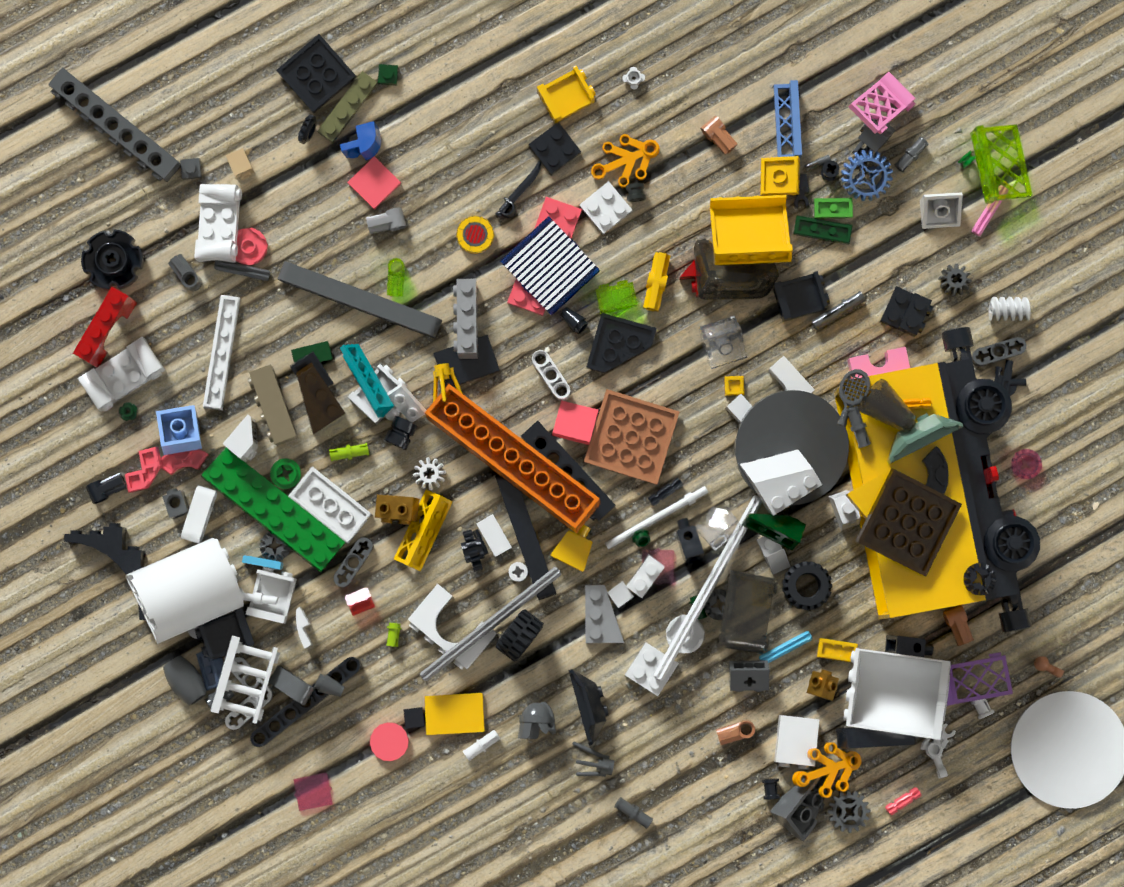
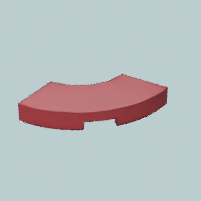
[161,449,209,475]

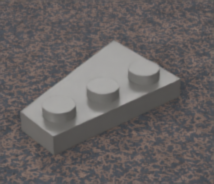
[585,585,624,643]

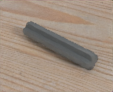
[214,260,271,281]

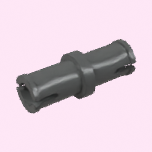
[894,136,929,172]
[846,406,871,448]
[614,797,653,829]

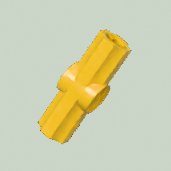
[643,252,671,312]

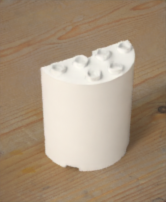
[126,538,246,644]
[843,648,951,740]

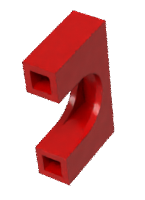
[73,287,137,367]

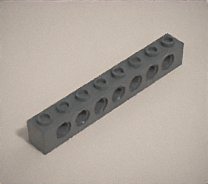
[48,67,181,182]

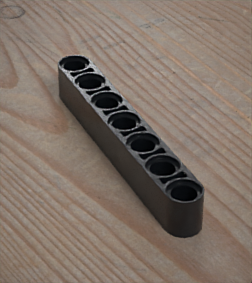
[495,474,557,600]
[250,657,362,747]

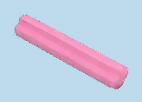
[972,185,1008,236]

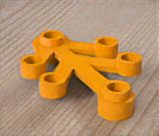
[591,134,660,188]
[792,742,861,798]

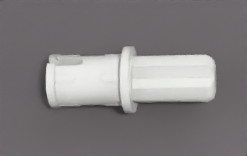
[463,730,500,761]

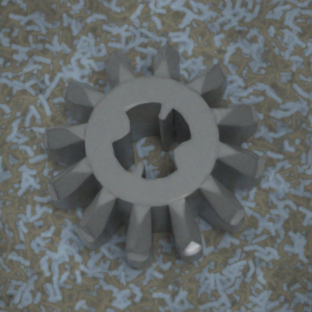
[938,264,972,296]

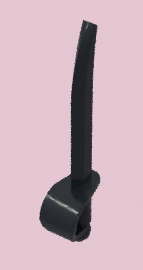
[495,161,541,218]

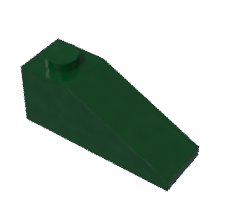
[741,513,806,551]

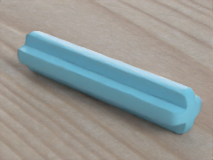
[759,631,813,663]

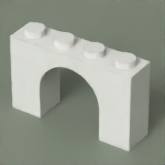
[725,356,815,424]
[408,584,497,670]

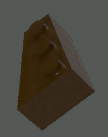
[296,362,345,435]

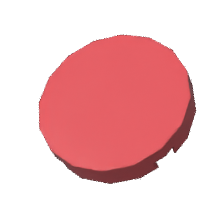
[236,228,268,266]
[370,722,409,761]

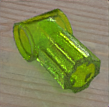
[387,258,406,297]

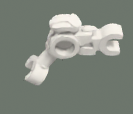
[920,724,956,778]

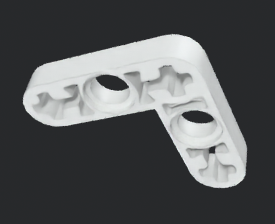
[225,657,273,730]

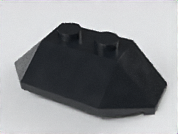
[568,669,609,746]

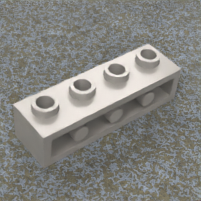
[453,279,478,359]

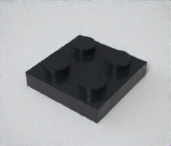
[528,122,581,175]

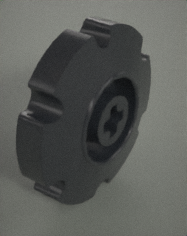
[81,229,144,291]

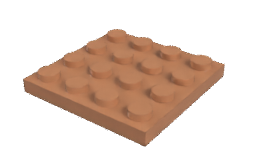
[584,389,680,485]

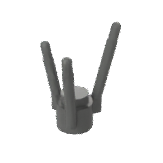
[572,742,614,777]

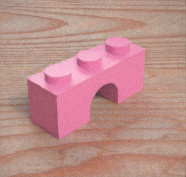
[847,347,910,379]

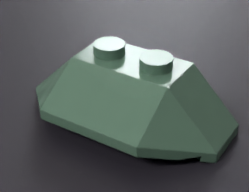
[887,413,963,464]

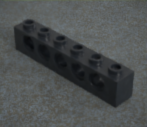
[521,420,616,522]

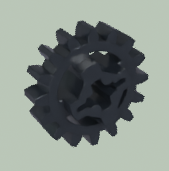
[461,529,485,572]

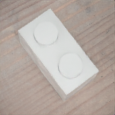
[626,554,665,598]

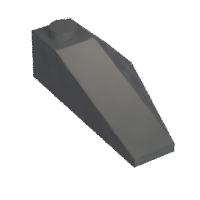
[770,758,840,842]

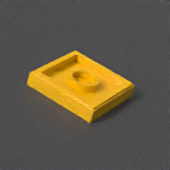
[760,156,800,196]

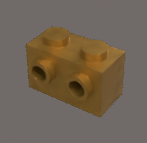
[375,494,419,525]

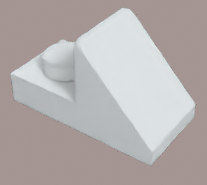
[756,537,790,575]

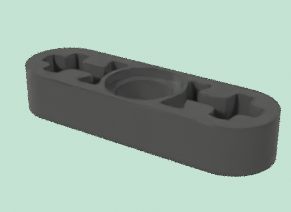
[971,337,1026,366]
[334,537,373,587]

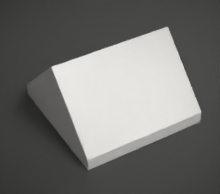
[920,193,963,229]

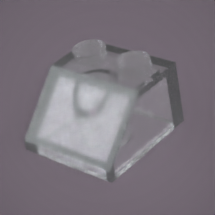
[698,316,747,369]

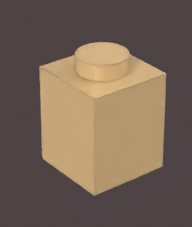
[226,148,254,180]

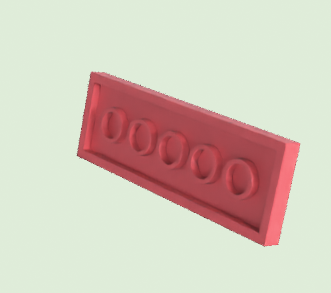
[507,197,582,316]

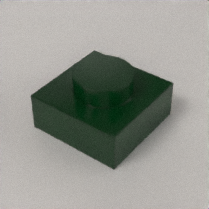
[378,64,398,86]

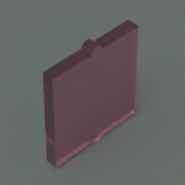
[642,548,674,586]
[293,773,333,811]

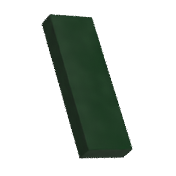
[793,215,853,245]

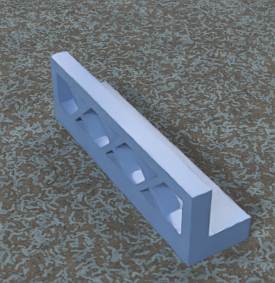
[773,80,802,158]

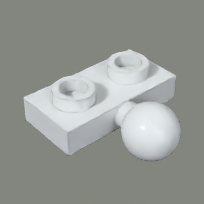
[385,383,426,423]

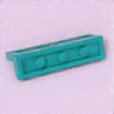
[340,344,394,418]

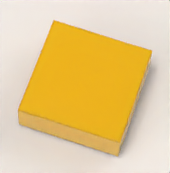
[724,376,745,396]

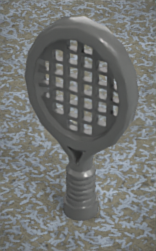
[837,369,870,427]

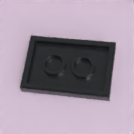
[433,335,500,388]

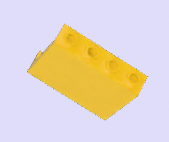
[709,195,793,265]

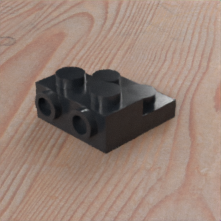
[880,286,933,337]

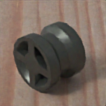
[626,183,646,202]

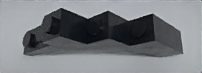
[64,523,146,620]

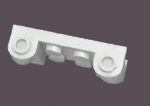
[194,184,242,263]
[78,337,165,412]

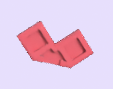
[125,447,162,493]

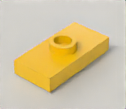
[816,638,858,663]

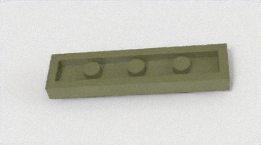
[317,71,378,143]

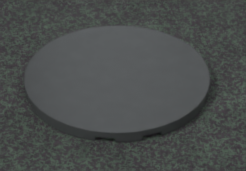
[734,390,849,505]

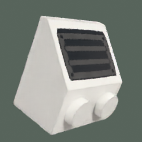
[223,415,258,462]

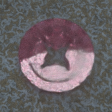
[1011,449,1042,479]

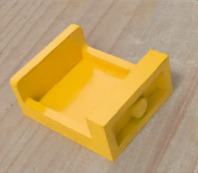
[537,66,596,123]

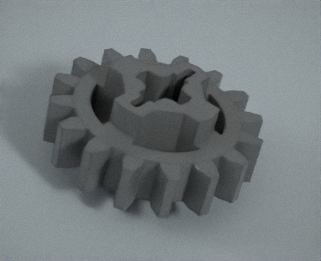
[827,790,871,833]

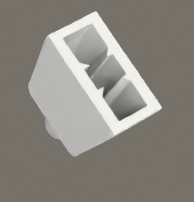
[828,490,861,531]

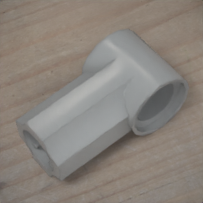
[366,207,406,234]

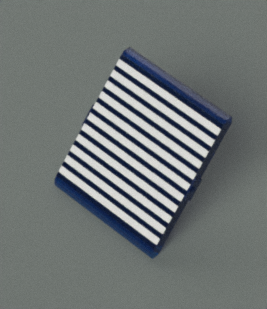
[500,216,600,316]

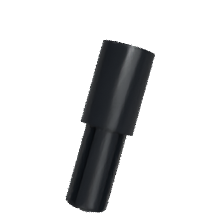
[472,529,489,555]

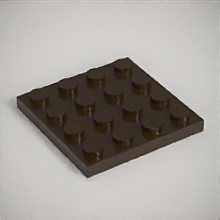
[855,468,962,577]

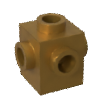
[806,669,839,701]

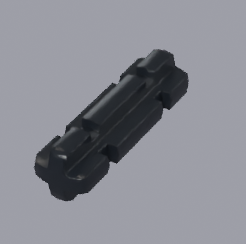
[648,478,683,506]

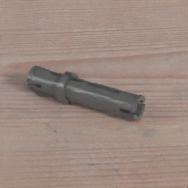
[811,291,866,331]

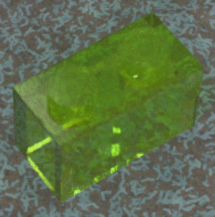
[595,280,637,314]

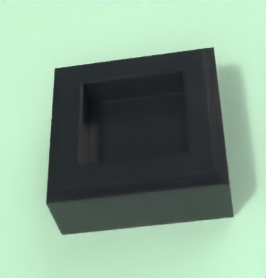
[403,707,425,729]

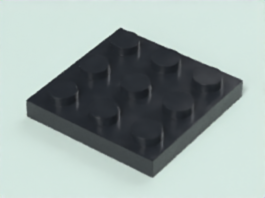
[276,34,356,114]

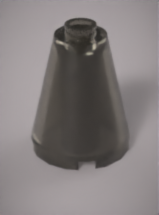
[858,379,916,432]

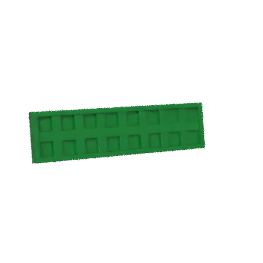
[201,447,345,573]

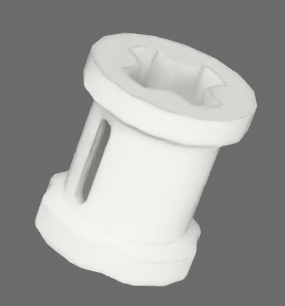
[971,699,994,719]

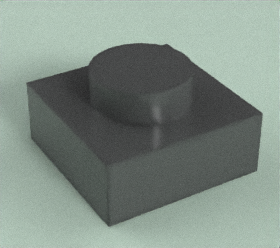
[180,158,202,180]

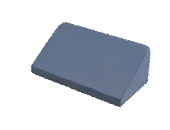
[196,652,224,691]

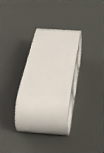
[532,350,570,401]
[181,485,217,544]

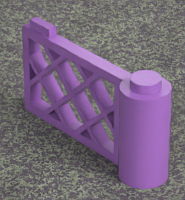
[947,652,1013,706]

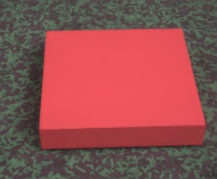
[347,156,401,210]
[552,400,598,445]

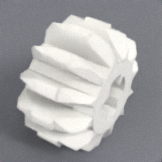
[413,457,446,490]

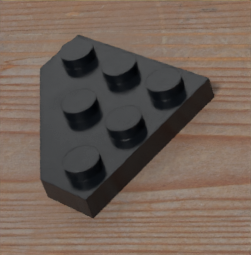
[586,313,657,373]

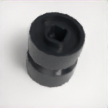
[384,416,418,450]

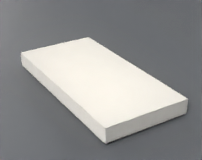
[288,467,372,544]

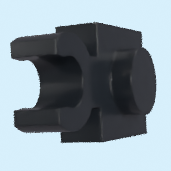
[790,174,809,209]

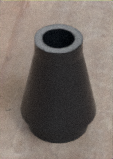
[560,307,588,334]

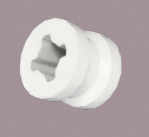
[509,562,528,582]

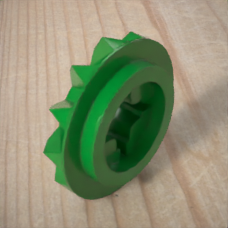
[270,458,301,489]

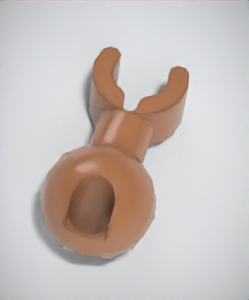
[1034,656,1065,678]

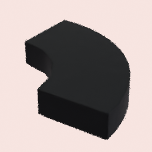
[922,446,949,494]

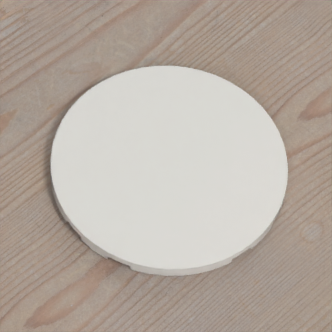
[1011,691,1124,808]

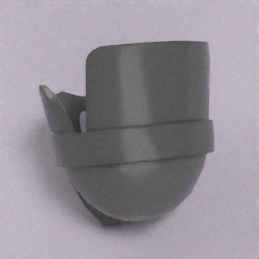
[518,702,556,739]

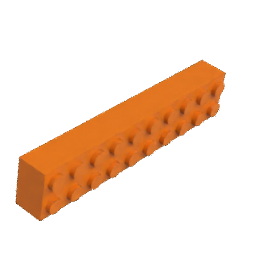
[425,384,600,534]

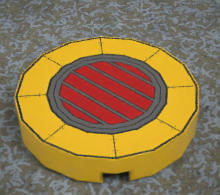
[456,216,494,254]

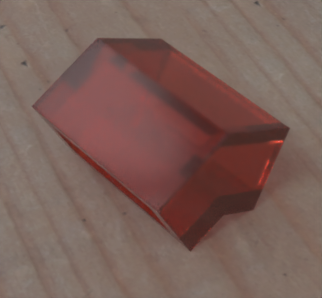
[345,587,375,616]

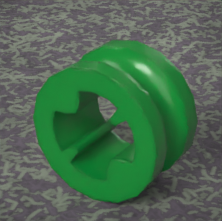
[958,150,977,169]

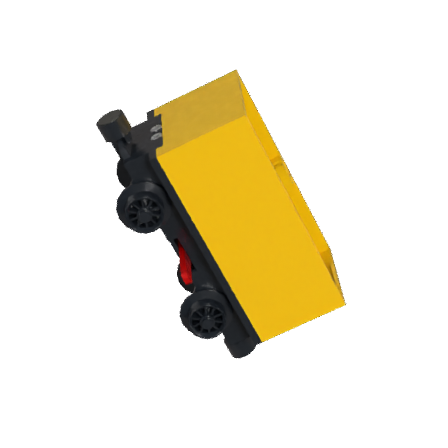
[834,327,1040,633]

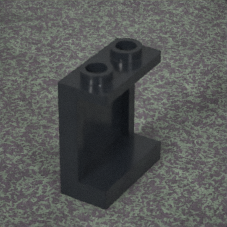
[772,271,830,322]
[194,608,254,662]

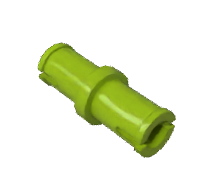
[329,443,369,461]

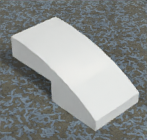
[296,607,313,649]

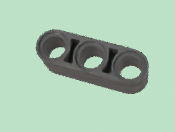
[268,665,315,705]

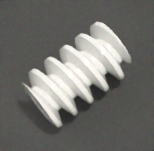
[988,297,1031,321]

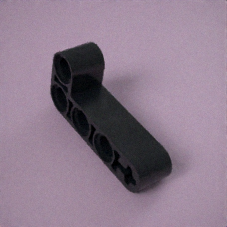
[836,728,916,749]

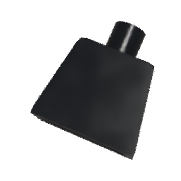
[676,518,704,566]
[885,635,934,658]

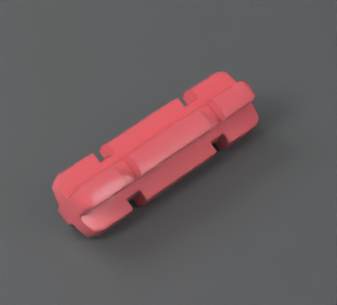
[885,787,921,815]

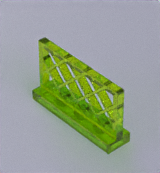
[970,124,1032,204]

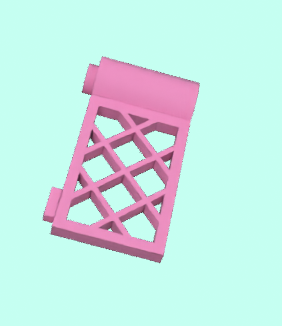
[848,72,916,134]

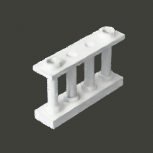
[210,636,280,724]

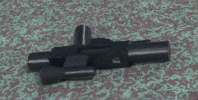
[994,360,1026,396]

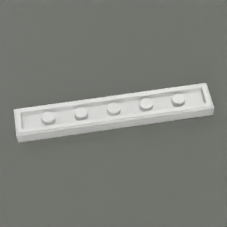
[203,295,241,411]

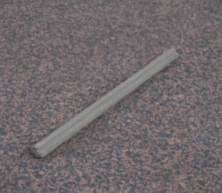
[420,567,561,681]

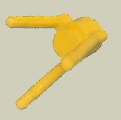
[433,363,463,402]

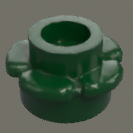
[119,402,138,421]
[632,529,651,547]

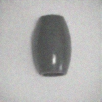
[163,655,207,706]

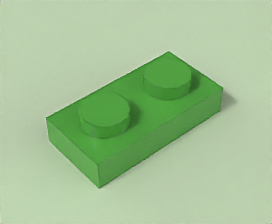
[814,198,853,219]

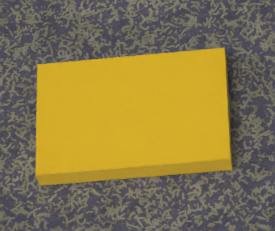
[424,693,485,735]

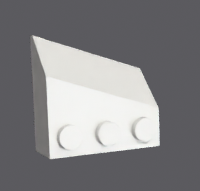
[740,450,822,516]

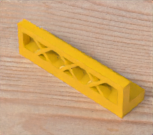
[394,490,452,572]

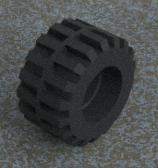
[782,561,832,610]
[496,609,544,662]

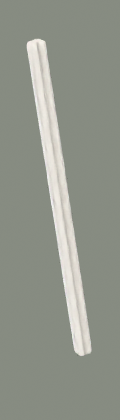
[653,495,762,681]

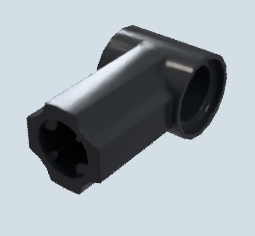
[86,473,127,504]

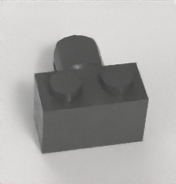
[852,119,896,156]

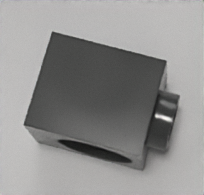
[162,488,189,519]

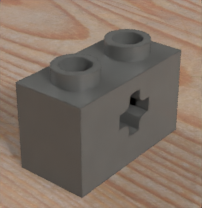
[729,660,770,692]

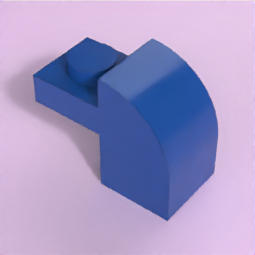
[340,121,381,160]

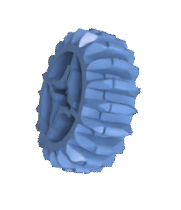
[841,149,893,201]

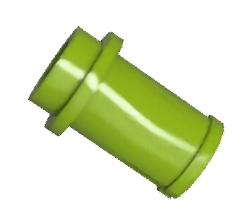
[386,622,402,647]

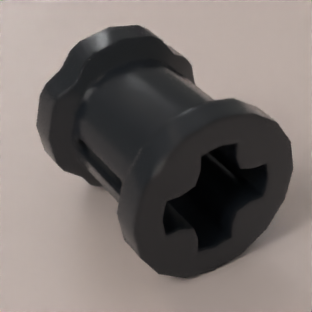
[821,160,840,181]
[762,778,780,800]

